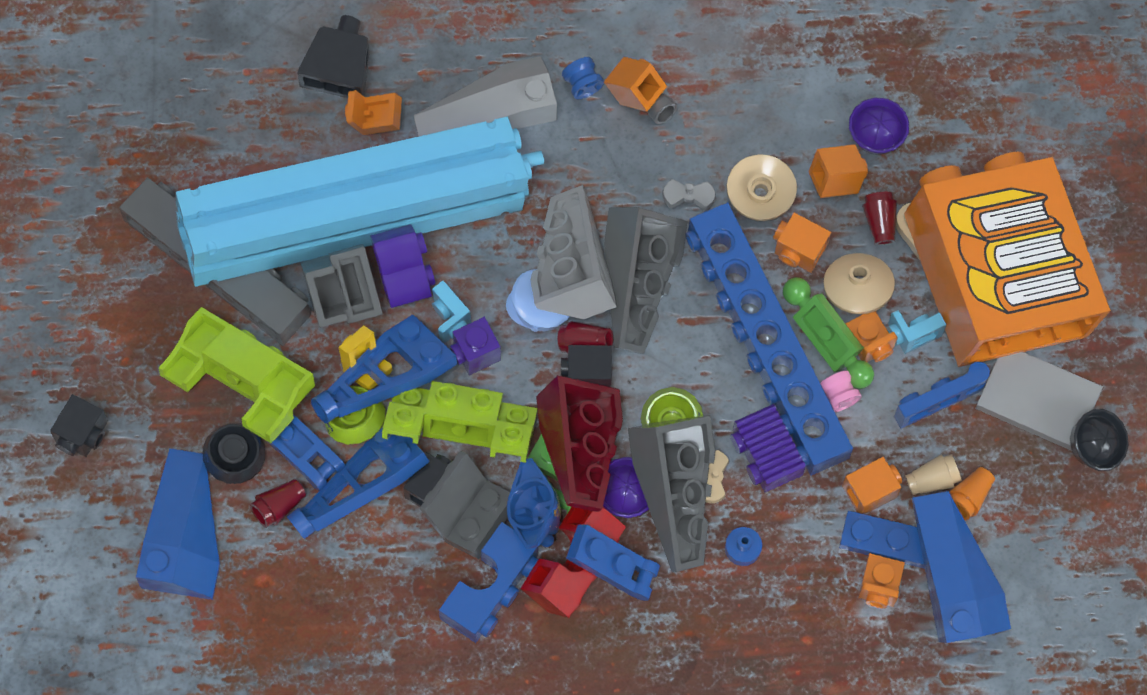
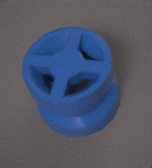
[562,57,604,99]

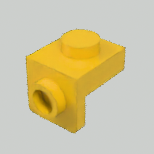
[339,325,393,391]

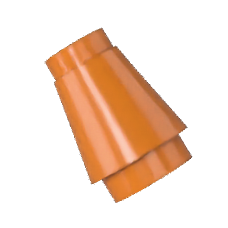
[949,467,995,520]

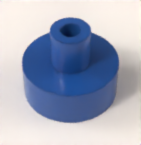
[725,527,762,566]

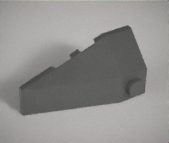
[604,207,688,354]
[628,415,715,572]

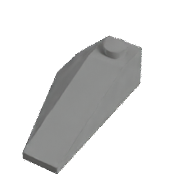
[414,56,557,137]
[530,185,617,319]

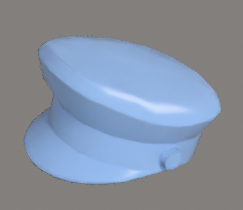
[506,269,569,332]

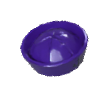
[849,97,909,155]
[603,457,649,518]

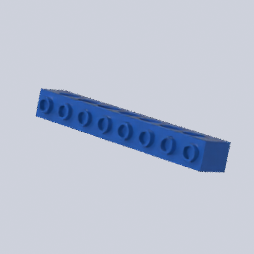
[685,202,853,476]

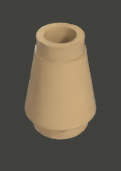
[905,454,962,495]

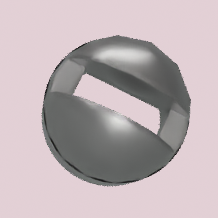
[648,94,677,124]

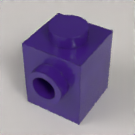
[450,316,501,376]

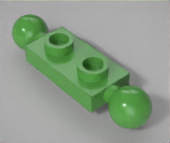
[783,277,874,389]

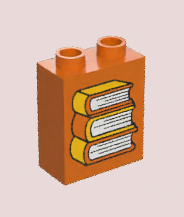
[904,152,1110,367]

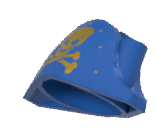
[507,458,561,549]

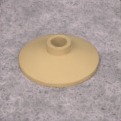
[727,154,797,221]
[824,253,895,314]

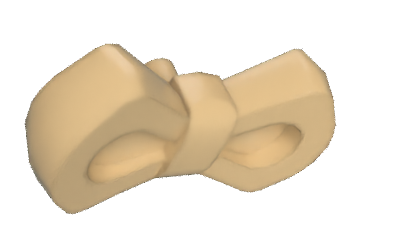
[705,450,729,503]

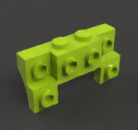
[159,307,315,443]
[382,381,537,463]

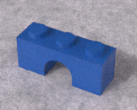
[439,522,538,643]

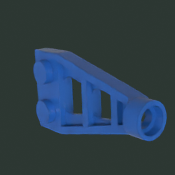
[311,314,457,423]
[286,428,430,539]

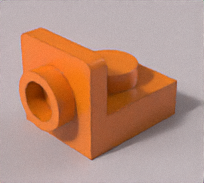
[845,311,898,363]
[858,553,905,609]

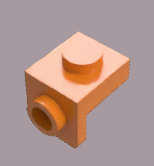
[345,90,402,135]

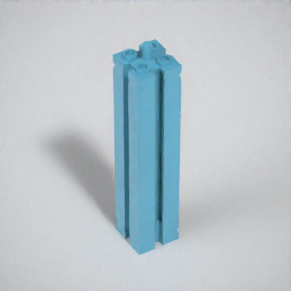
[176,116,544,287]

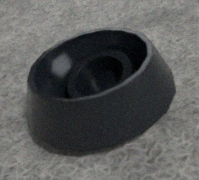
[1070,409,1129,471]
[202,423,265,484]

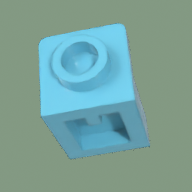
[432,281,472,343]
[887,310,947,354]

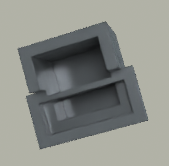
[300,244,383,328]

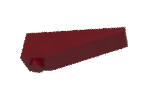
[536,375,623,512]

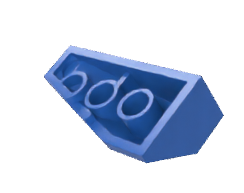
[136,448,220,600]
[912,491,1011,643]

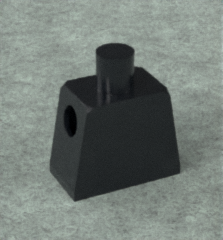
[297,15,369,98]

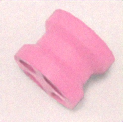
[820,371,862,413]

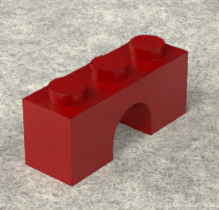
[520,507,626,618]

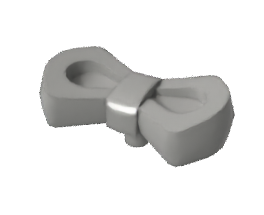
[662,179,716,211]

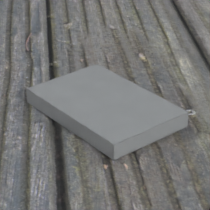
[975,352,1103,451]

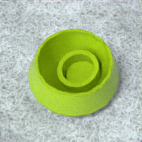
[325,386,385,445]
[641,387,703,425]

